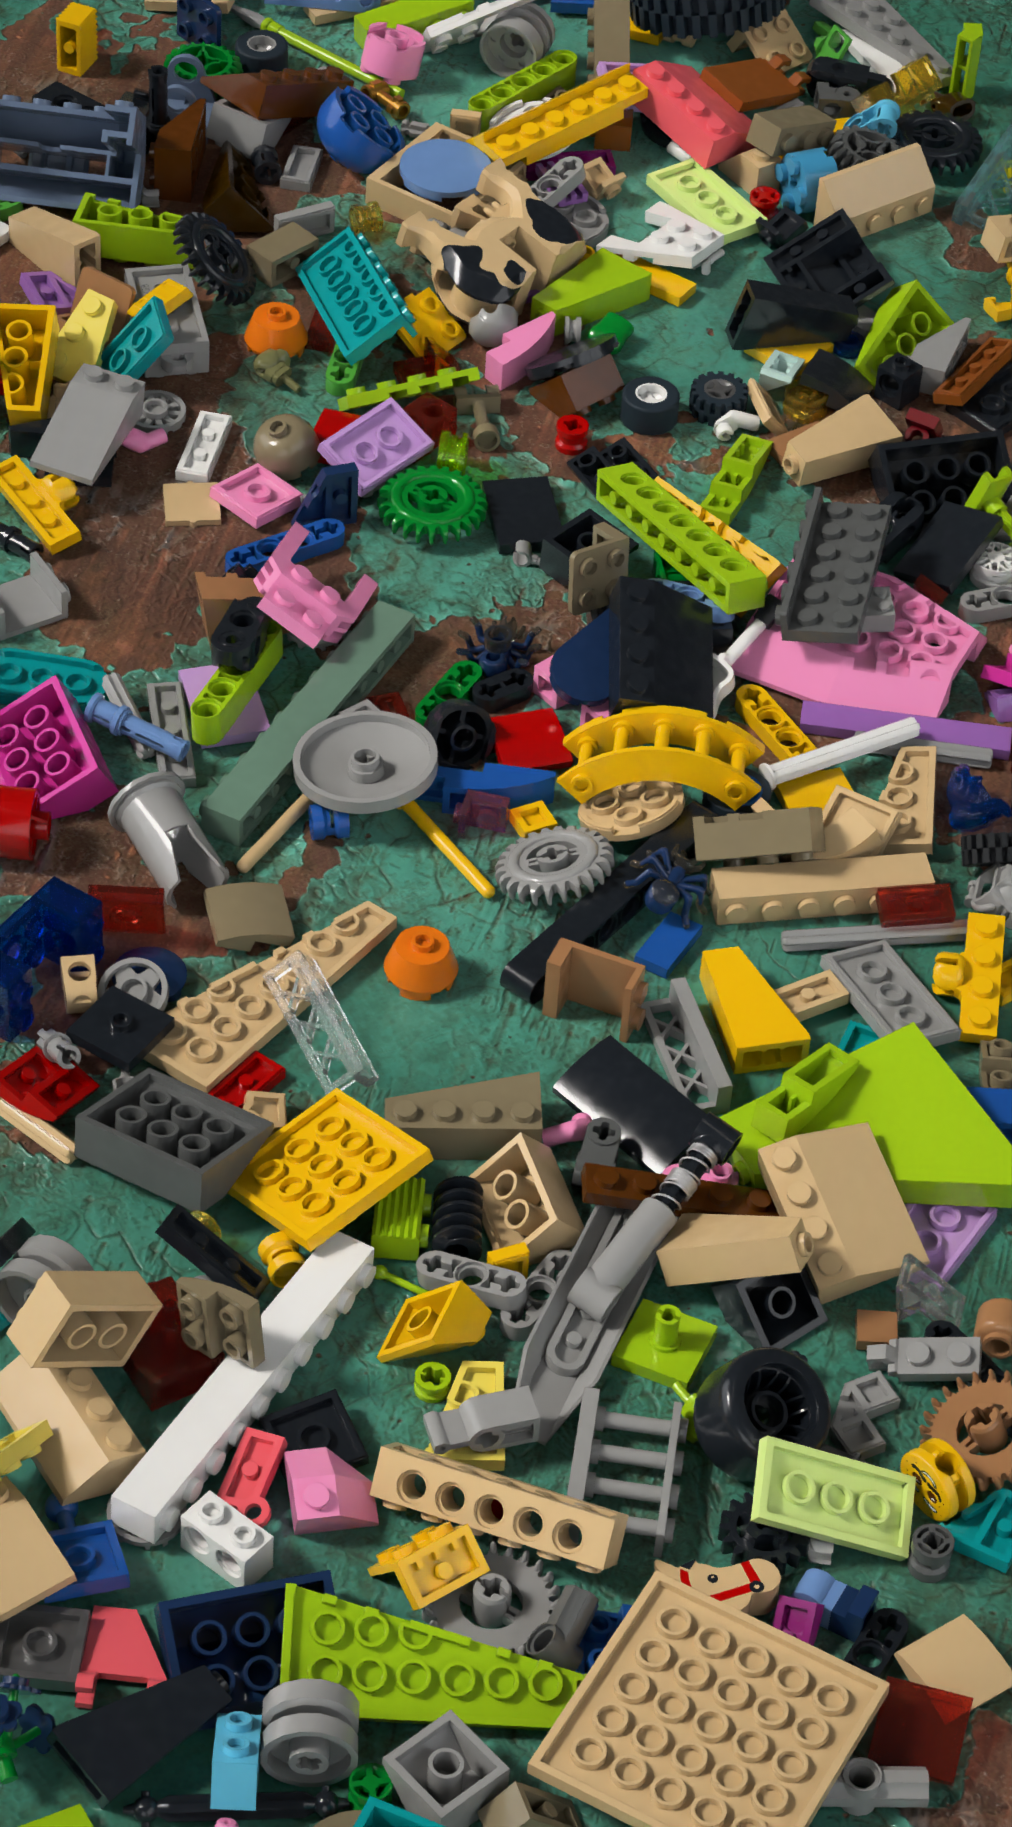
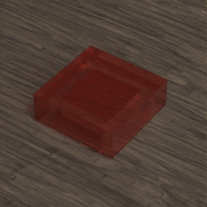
[913,573,948,607]

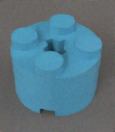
[775,147,838,214]

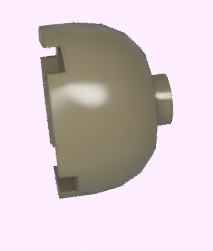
[253,413,321,481]

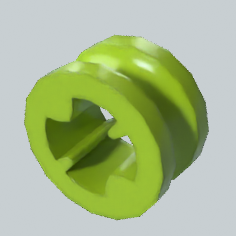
[414,1361,451,1403]

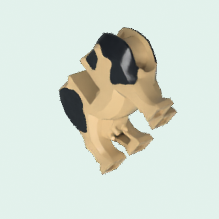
[395,158,587,324]

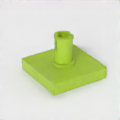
[611,1298,718,1391]

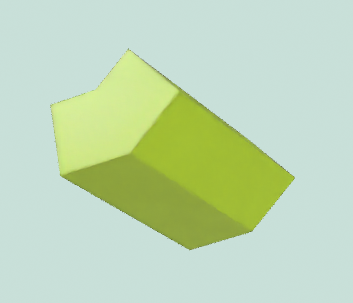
[949,22,983,99]

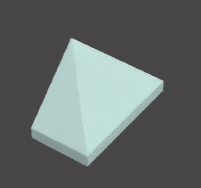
[759,349,805,391]

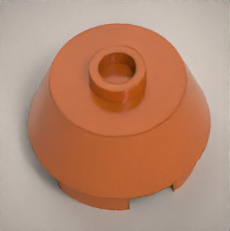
[244,302,308,358]
[384,926,459,1001]

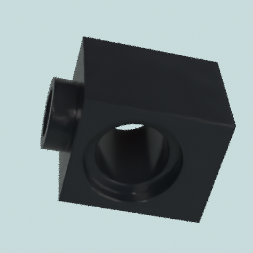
[874,352,923,411]

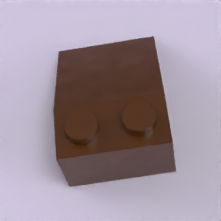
[149,98,206,203]

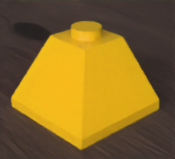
[376,1280,492,1363]

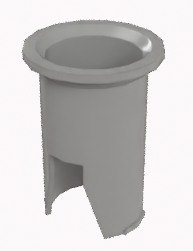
[107,771,230,909]

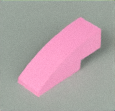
[485,311,556,390]

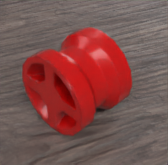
[749,186,780,222]
[555,415,589,456]

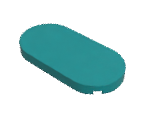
[0,648,110,715]

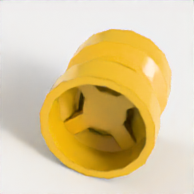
[258,1231,306,1288]

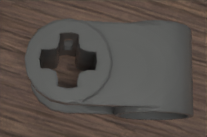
[571,1117,621,1188]

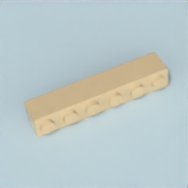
[708,852,935,925]

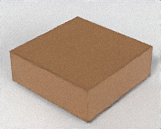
[855,1309,898,1350]

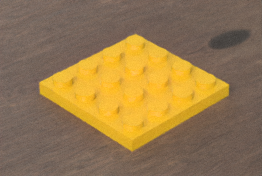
[228,1088,433,1252]

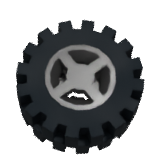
[689,371,748,427]

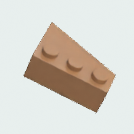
[194,572,290,649]

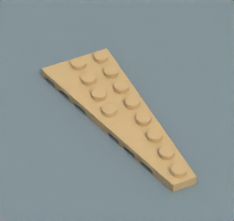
[143,901,397,1093]

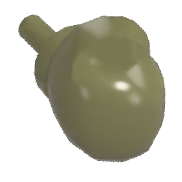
[253,348,302,393]

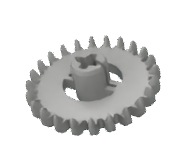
[495,826,615,906]
[422,1541,560,1656]

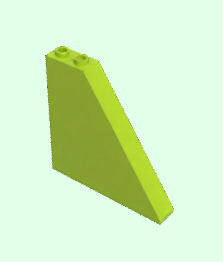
[719,1022,1012,1208]

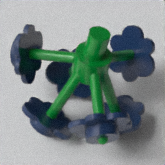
[0,1673,56,1784]

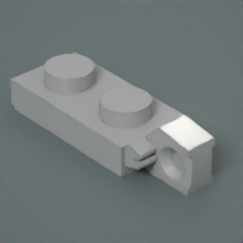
[866,1337,982,1382]

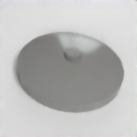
[293,710,438,814]

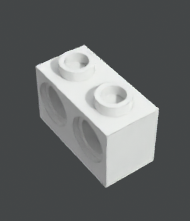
[180,1490,274,1587]

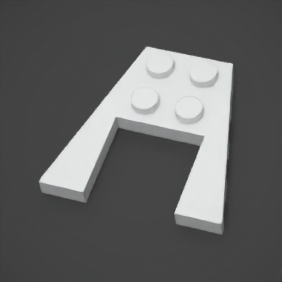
[423,0,535,54]

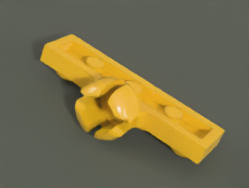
[0,455,82,555]
[932,912,1006,1044]

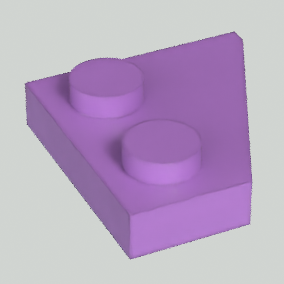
[19,271,77,315]

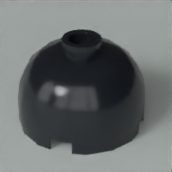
[424,698,496,770]

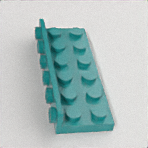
[294,226,418,366]

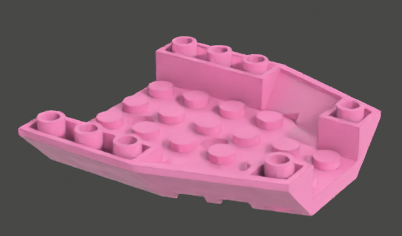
[731,559,987,718]

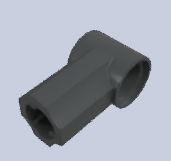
[526,1585,599,1672]

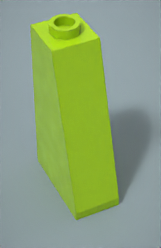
[530,248,652,336]

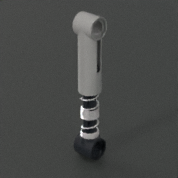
[567,1112,743,1323]

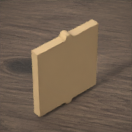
[163,481,221,528]

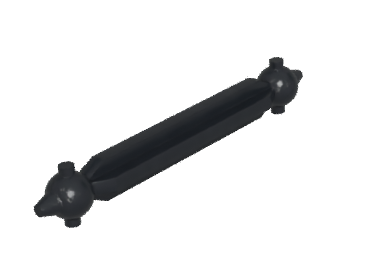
[123,1786,349,1827]

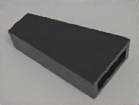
[725,279,859,350]
[46,1665,233,1809]

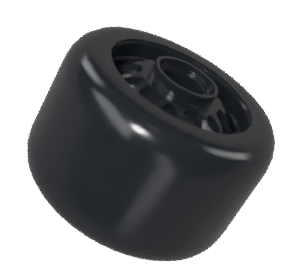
[693,1347,831,1483]

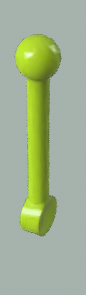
[374,1265,428,1295]

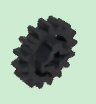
[718,1492,810,1575]

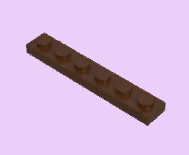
[581,1162,779,1217]

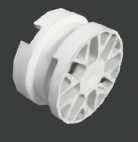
[969,542,1012,589]

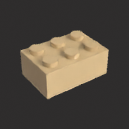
[6,1271,163,1368]

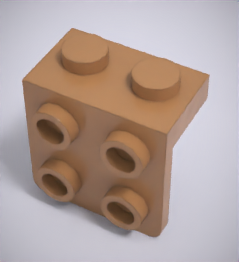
[57,266,136,350]

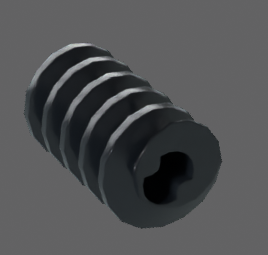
[432,1176,483,1261]

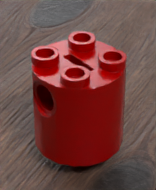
[0,785,52,861]

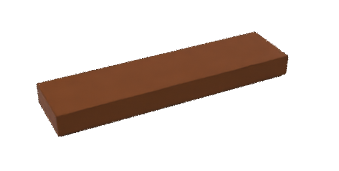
[932,337,1012,406]

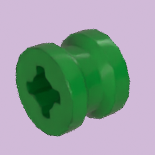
[348,1763,393,1811]

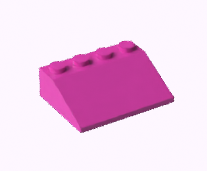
[0,675,118,819]

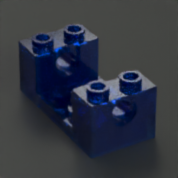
[0,876,104,1043]

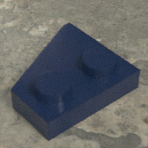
[291,462,359,526]

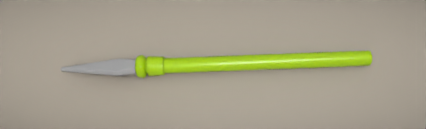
[230,5,405,97]

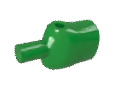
[587,312,634,355]

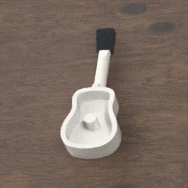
[713,594,782,719]

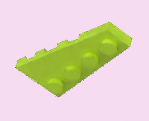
[337,367,480,412]

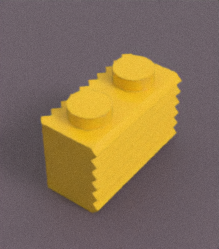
[56,2,98,77]

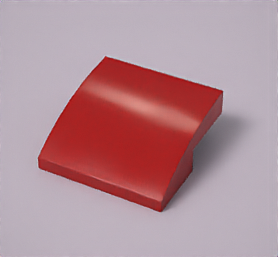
[490,707,573,771]
[0,1045,100,1122]

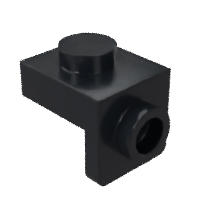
[755,206,809,249]

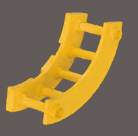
[556,705,765,811]

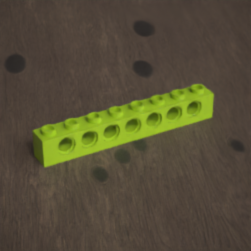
[596,462,768,615]

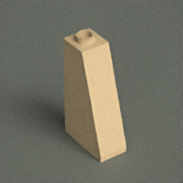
[8,206,101,288]
[781,394,903,487]
[656,1213,813,1287]

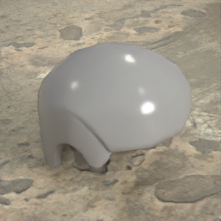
[469,304,518,348]

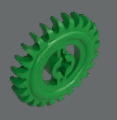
[377,465,488,545]

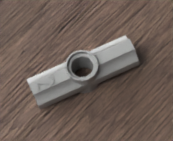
[821,1757,929,1816]

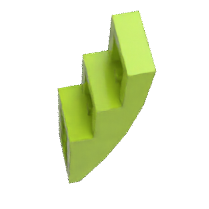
[700,433,773,526]

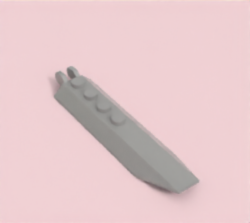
[515,1205,679,1445]

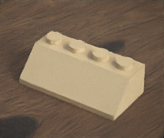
[813,143,935,238]
[0,1354,146,1506]

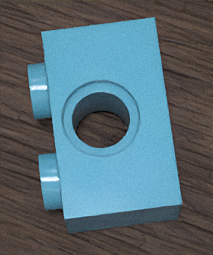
[210,1711,262,1811]

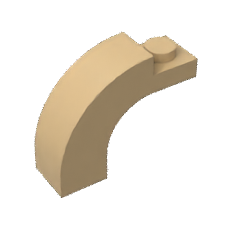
[751,797,882,863]

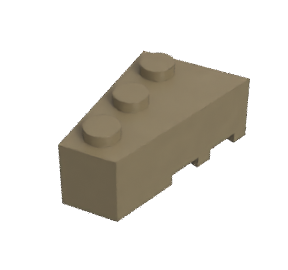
[692,807,826,867]

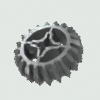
[826,125,903,171]

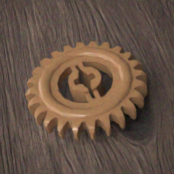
[919,1369,1012,1491]

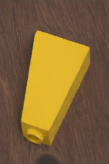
[699,946,811,1074]

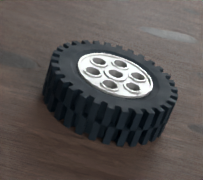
[630,0,786,39]

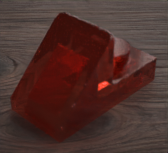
[393,337,462,384]

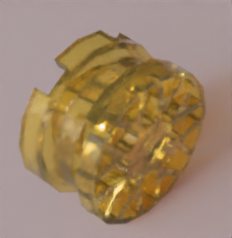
[782,376,829,424]

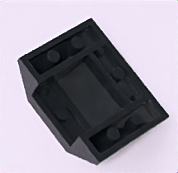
[763,208,895,308]

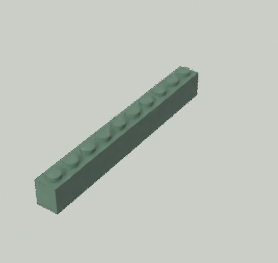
[199,600,415,847]

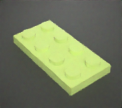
[646,158,768,245]
[751,1435,916,1561]

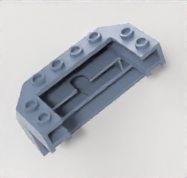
[0,95,146,210]

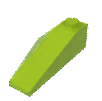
[854,280,954,390]

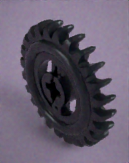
[891,110,983,177]
[173,212,256,306]

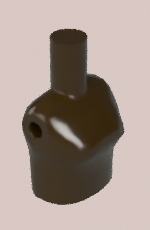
[927,90,975,121]

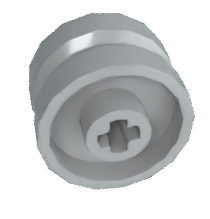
[0,1234,94,1324]
[260,1679,359,1787]

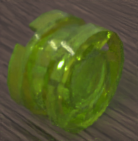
[437,430,469,476]

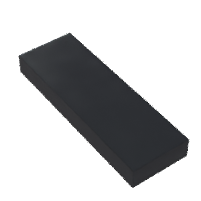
[155,1204,270,1300]

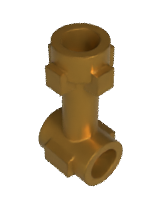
[360,79,410,120]

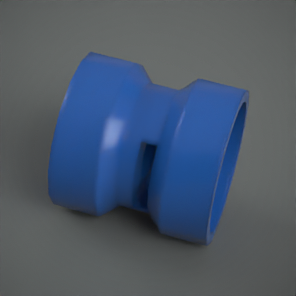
[308,804,350,840]

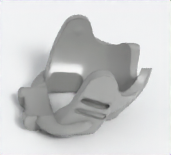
[964,863,1012,930]

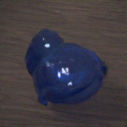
[946,763,1012,832]

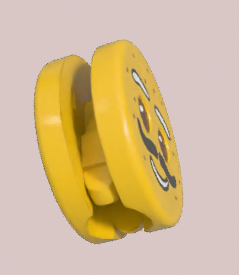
[900,1438,976,1522]

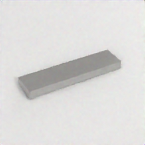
[147,681,196,788]

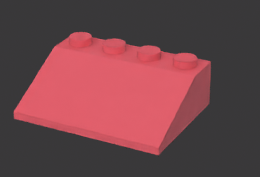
[633,60,756,169]

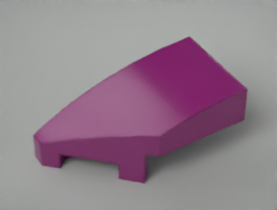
[773,1594,825,1646]

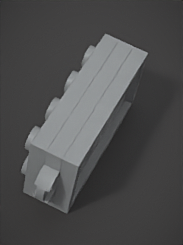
[125,264,209,378]

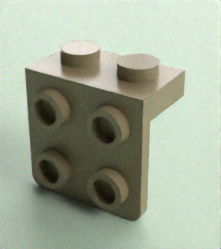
[568,522,630,616]

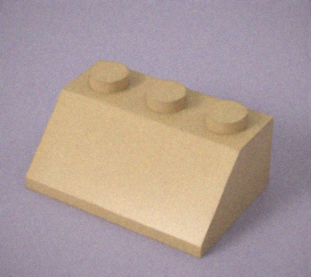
[469,1132,584,1265]

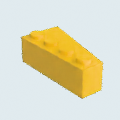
[0,303,60,426]

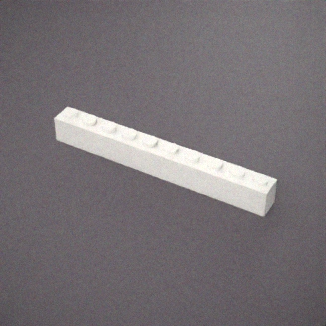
[111,1231,376,1544]

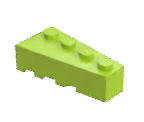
[72,192,193,269]

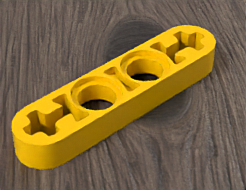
[735,684,823,772]

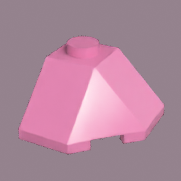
[283,1447,379,1535]

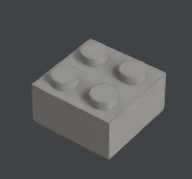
[861,587,896,633]

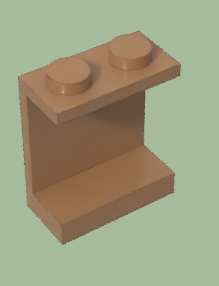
[542,937,649,1043]

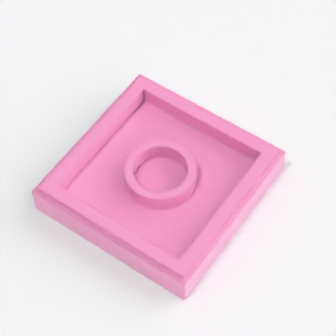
[209,463,303,529]

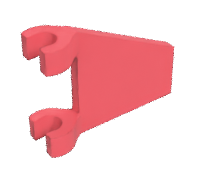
[75,1605,167,1709]

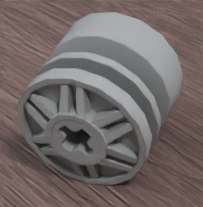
[480,2,555,78]

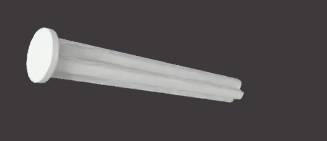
[758,717,920,790]

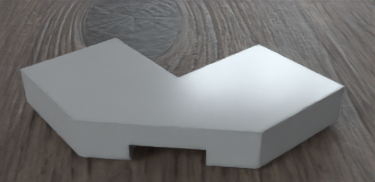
[828,1370,901,1460]

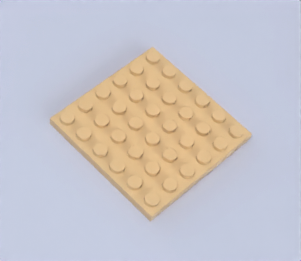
[527,1570,890,1827]

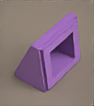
[984,687,1012,723]

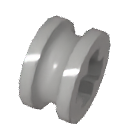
[564,316,582,345]

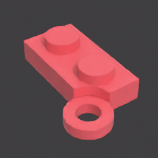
[217,1427,288,1528]

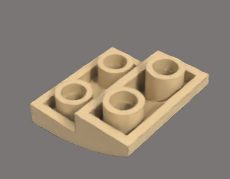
[893,1614,1012,1726]

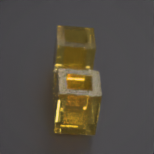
[850,55,943,117]

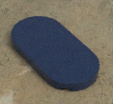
[549,608,609,707]

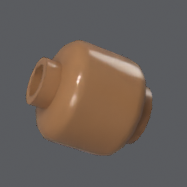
[973,1298,1012,1359]

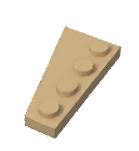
[879,746,937,855]

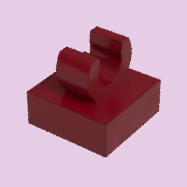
[904,407,943,441]

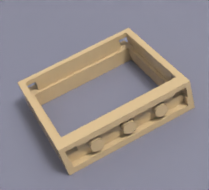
[365,122,528,232]

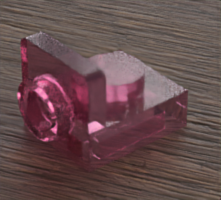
[453,789,510,839]

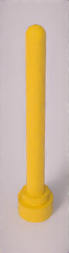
[397,800,495,899]

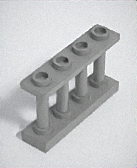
[567,1387,689,1558]

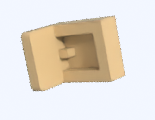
[582,156,627,200]

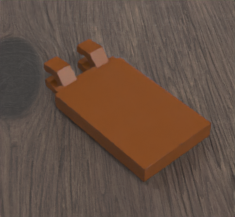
[699,54,812,112]

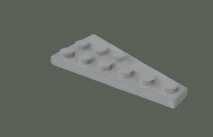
[808,0,953,89]

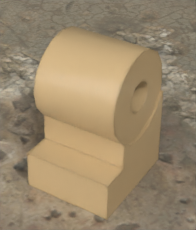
[60,954,97,1014]

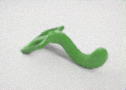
[812,21,853,60]

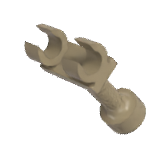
[452,384,501,452]

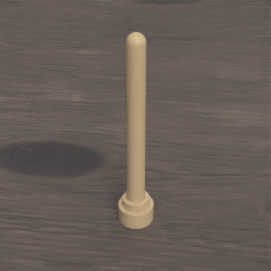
[236,794,314,873]

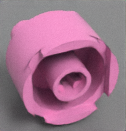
[360,22,426,86]

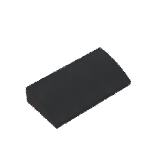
[552,1035,706,1174]

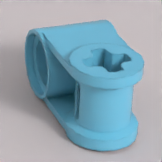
[843,99,901,139]

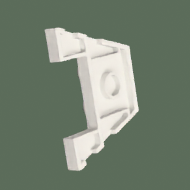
[596,201,724,269]

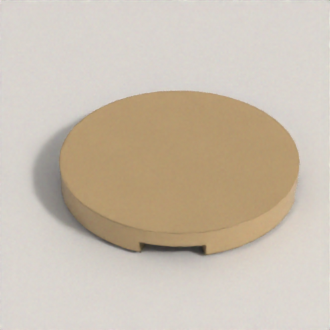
[577,781,685,842]

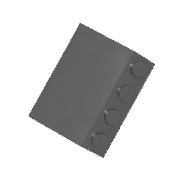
[74,1067,274,1214]

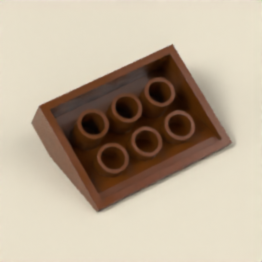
[200,66,354,120]

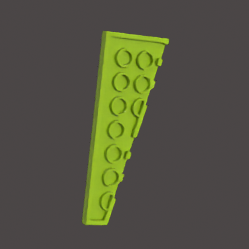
[280,1583,587,1731]

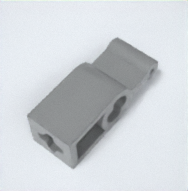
[423,1385,541,1454]

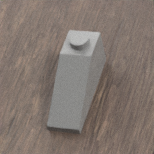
[906,317,971,396]

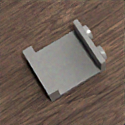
[0,551,71,641]

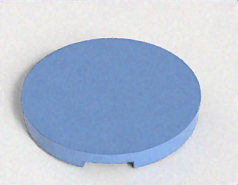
[399,139,491,202]

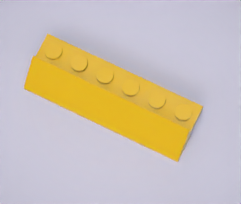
[466,63,648,166]

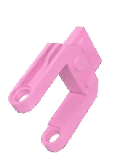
[253,521,379,649]

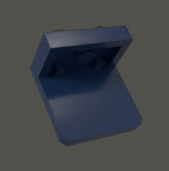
[177,0,222,47]

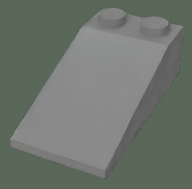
[29,363,146,486]

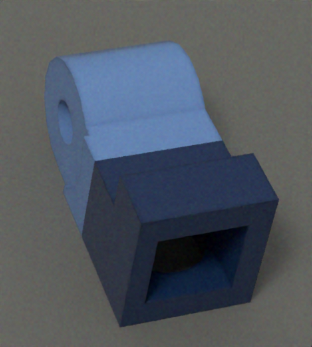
[790,1568,879,1642]

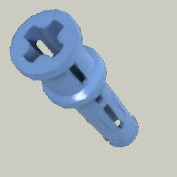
[83,692,190,762]

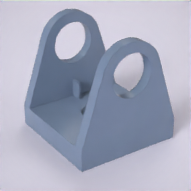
[167,54,216,144]

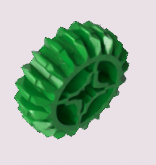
[164,41,243,101]

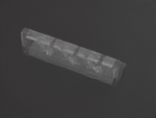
[262,950,380,1095]

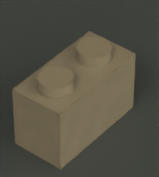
[246,221,319,288]

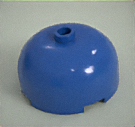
[316,86,405,174]

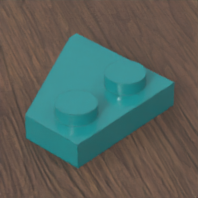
[938,1487,1012,1574]

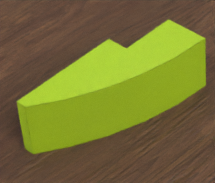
[751,1042,860,1142]

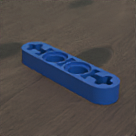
[225,518,345,573]

